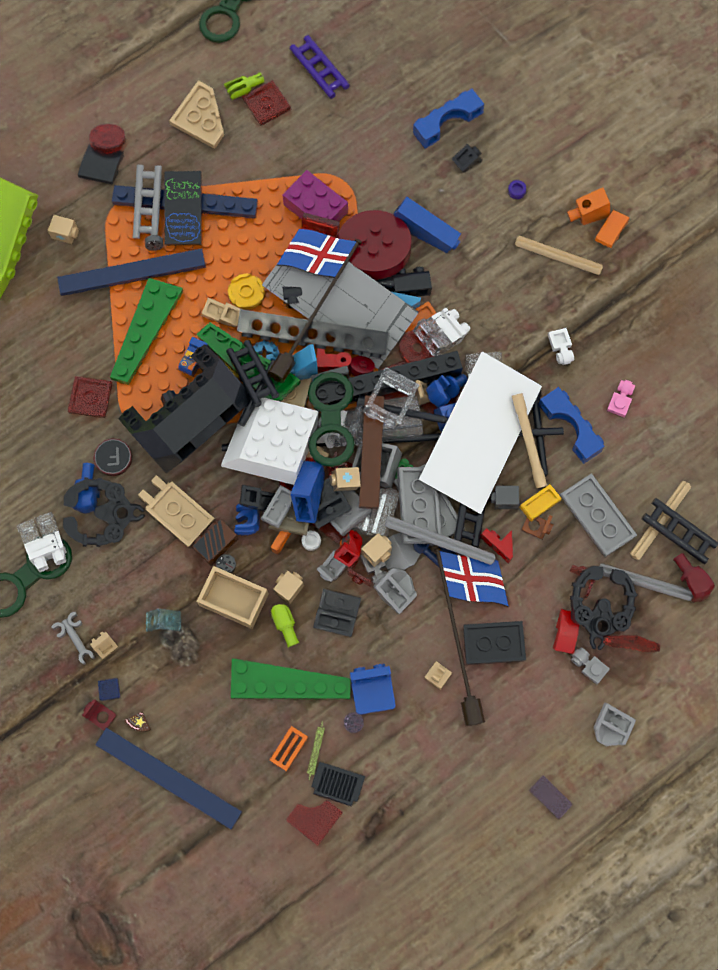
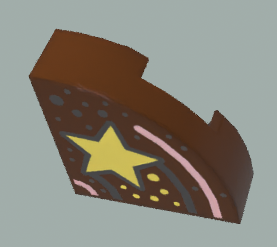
[124,712,151,732]

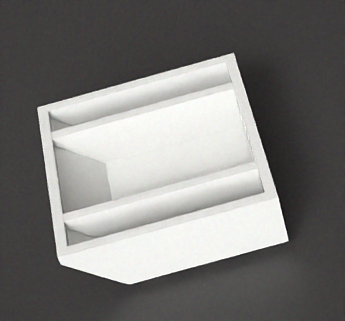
[221,397,319,485]

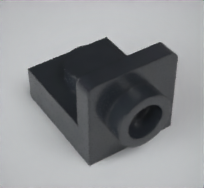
[452,144,483,173]

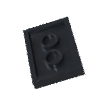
[463,621,526,665]

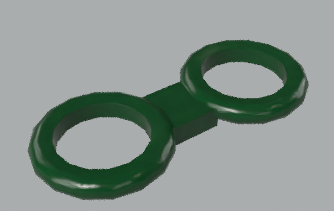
[199,0,250,43]
[308,372,355,467]
[0,536,72,618]

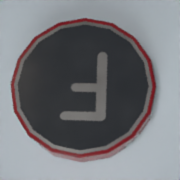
[94,438,133,476]

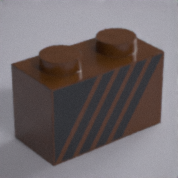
[193,519,239,566]

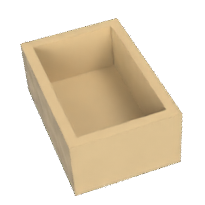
[196,566,269,629]

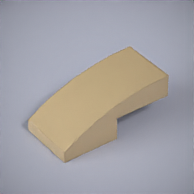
[201,298,241,327]

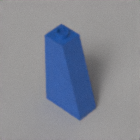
[394,197,461,253]

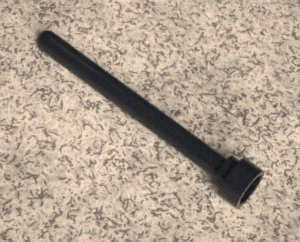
[532,389,548,477]
[357,396,448,424]

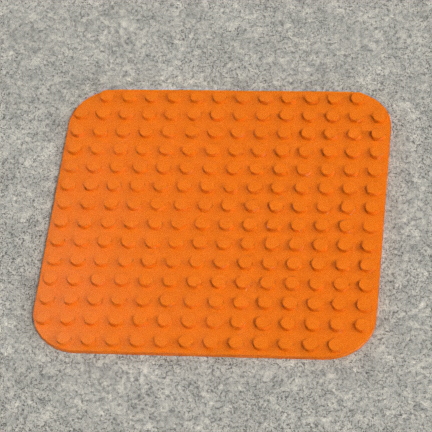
[105,173,378,424]

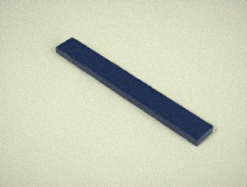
[57,248,206,296]
[95,728,242,830]

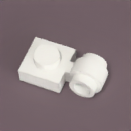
[548,328,574,365]

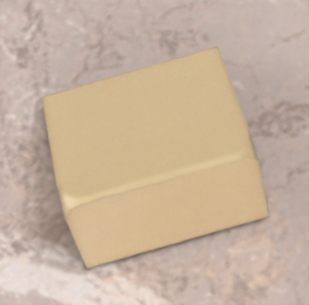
[414,380,430,405]

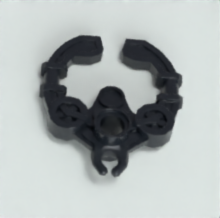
[63,477,145,547]
[569,565,638,650]

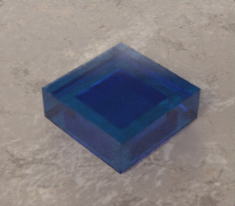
[98,678,121,701]

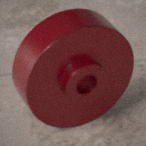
[350,356,375,376]

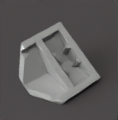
[385,532,421,570]
[373,568,417,614]
[593,703,636,746]

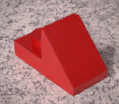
[480,528,513,564]

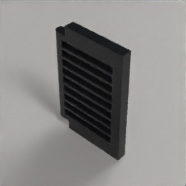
[311,761,365,807]

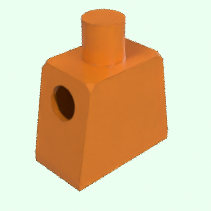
[567,187,610,225]

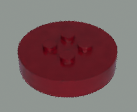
[338,210,411,280]

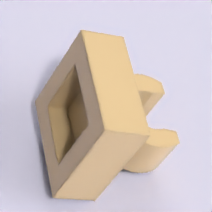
[90,632,118,659]
[424,661,452,690]

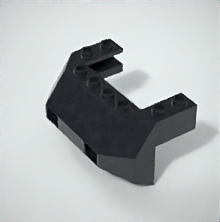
[118,344,251,474]

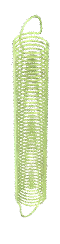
[307,721,325,780]

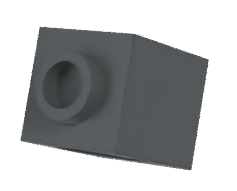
[491,486,519,509]

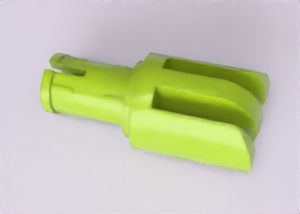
[224,72,265,100]
[271,604,299,647]

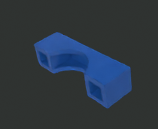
[413,89,484,149]
[539,387,605,464]

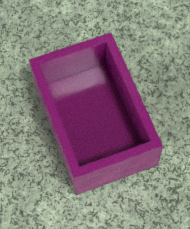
[282,170,348,235]

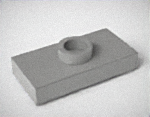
[261,485,293,529]

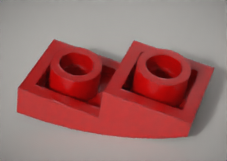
[553,609,579,654]

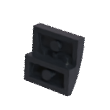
[78,144,124,185]
[315,477,352,529]
[313,588,361,637]

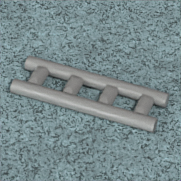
[133,165,162,239]

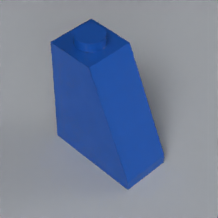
[291,461,325,523]

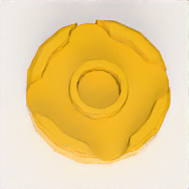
[228,274,265,310]

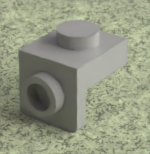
[317,549,347,582]

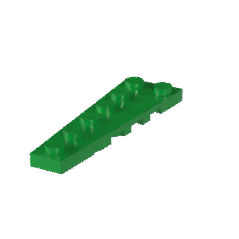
[110,278,184,385]
[196,322,301,402]
[231,659,350,699]

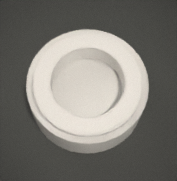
[302,531,321,551]

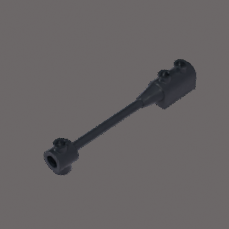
[282,267,432,309]

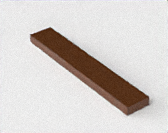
[359,396,384,509]

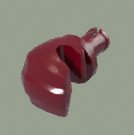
[673,553,715,603]

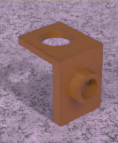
[522,515,554,540]

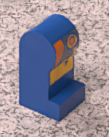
[178,337,209,376]

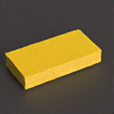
[519,484,562,522]

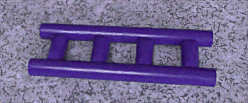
[289,35,350,99]

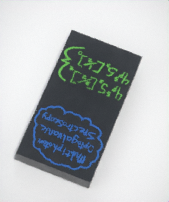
[164,171,202,245]

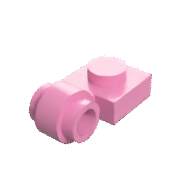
[607,379,635,417]

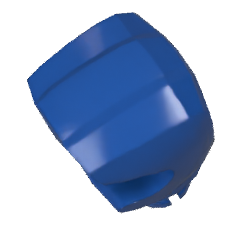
[426,374,468,408]
[72,463,100,514]
[234,504,260,535]

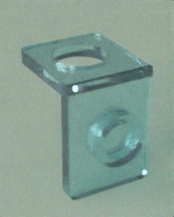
[146,609,181,632]

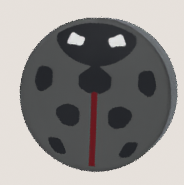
[145,235,163,251]
[216,554,236,573]

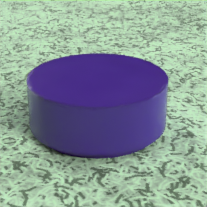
[508,180,526,199]

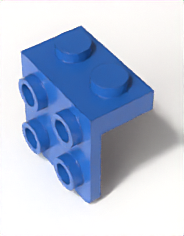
[350,664,396,715]

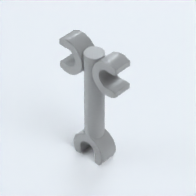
[51,612,95,665]

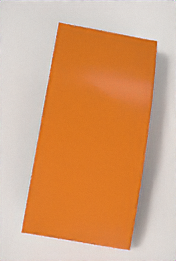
[595,210,630,248]

